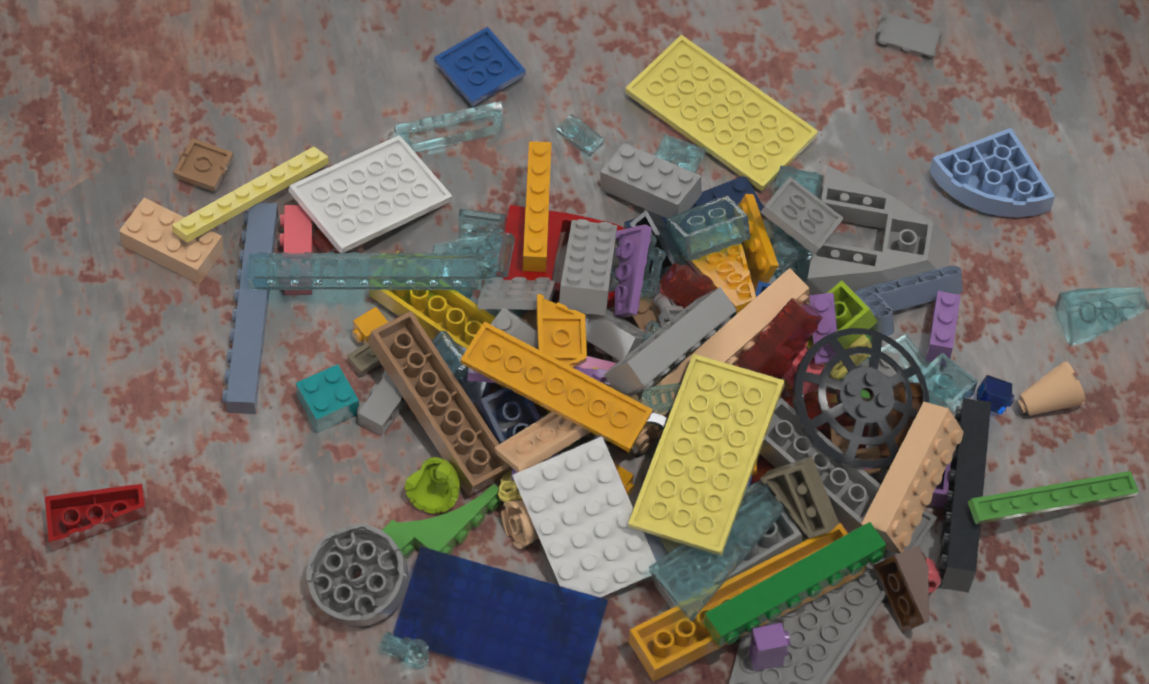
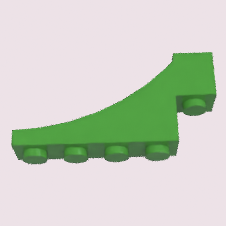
[382,484,501,565]

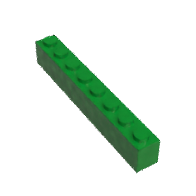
[703,522,887,647]

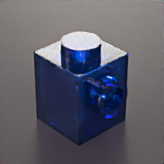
[976,375,1014,415]

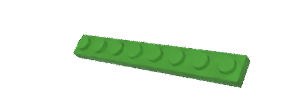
[968,471,1139,524]

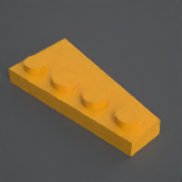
[737,194,779,293]

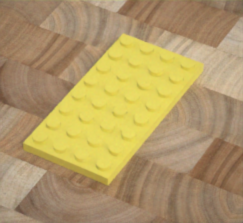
[625,35,818,191]
[628,354,785,556]

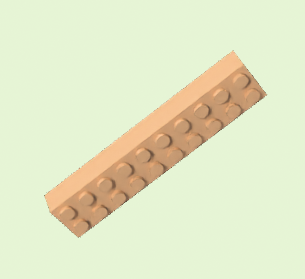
[630,268,810,456]

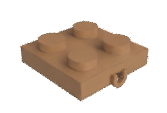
[173,138,234,192]

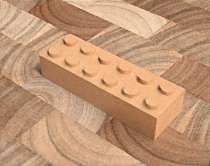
[861,402,964,553]

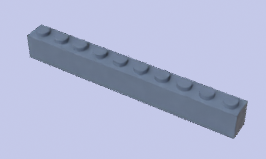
[222,203,278,414]

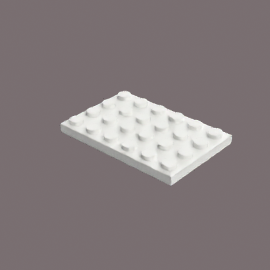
[288,135,452,254]
[512,437,659,610]

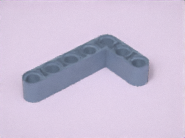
[855,266,963,336]

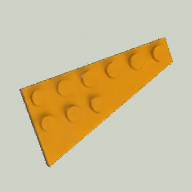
[676,222,756,314]

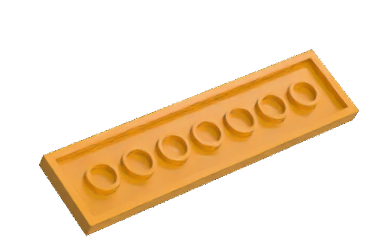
[460,321,653,452]

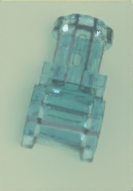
[379,631,429,669]

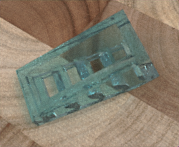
[642,383,681,413]

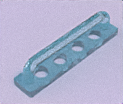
[394,101,504,152]

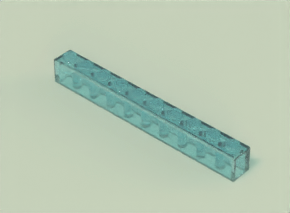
[247,252,483,290]

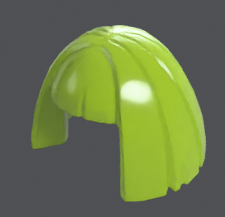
[405,457,460,513]

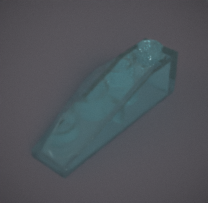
[1055,287,1149,346]

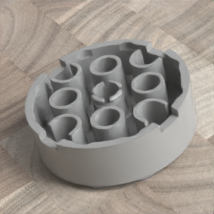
[306,524,409,626]

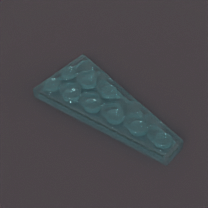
[649,490,784,622]

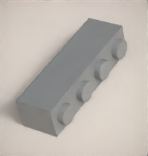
[357,370,407,437]

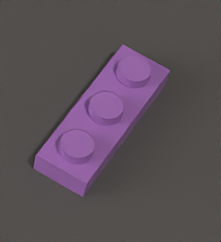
[809,293,840,366]

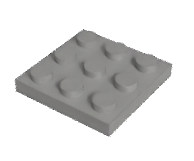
[761,177,844,254]
[478,277,555,310]

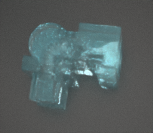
[764,219,807,278]

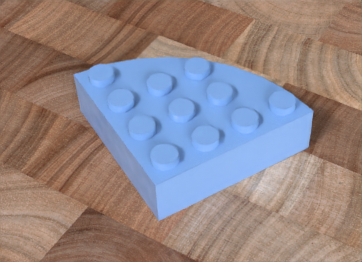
[929,128,1055,217]

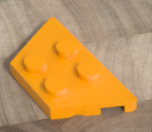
[536,294,587,368]

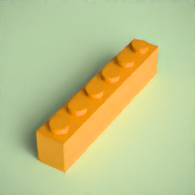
[523,141,552,272]

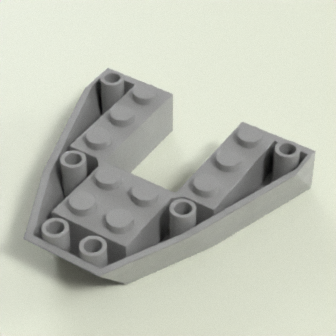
[806,165,952,295]

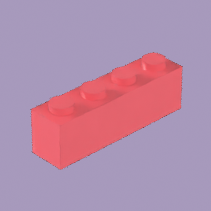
[279,205,313,295]

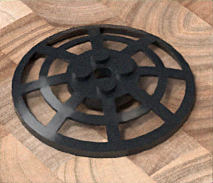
[793,328,929,469]

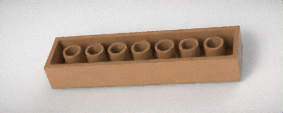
[368,311,512,497]

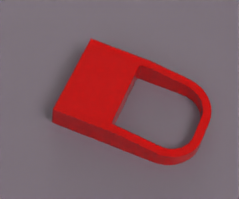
[496,205,625,308]

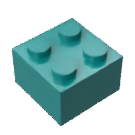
[295,364,359,433]

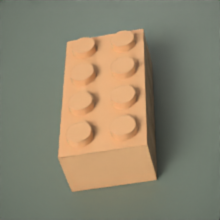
[119,198,224,284]

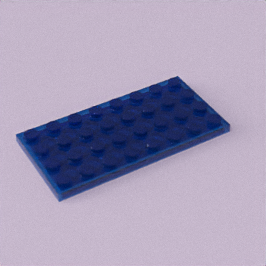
[391,546,609,684]

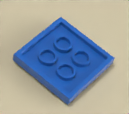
[434,26,526,107]

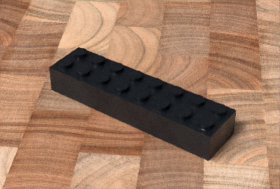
[938,398,991,593]

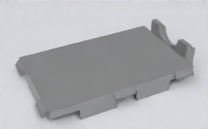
[875,13,943,58]

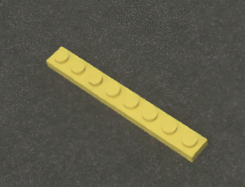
[172,147,329,243]

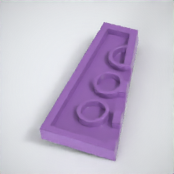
[615,225,652,318]

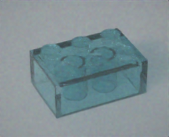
[666,196,751,261]

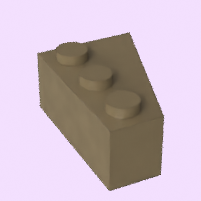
[760,456,839,538]

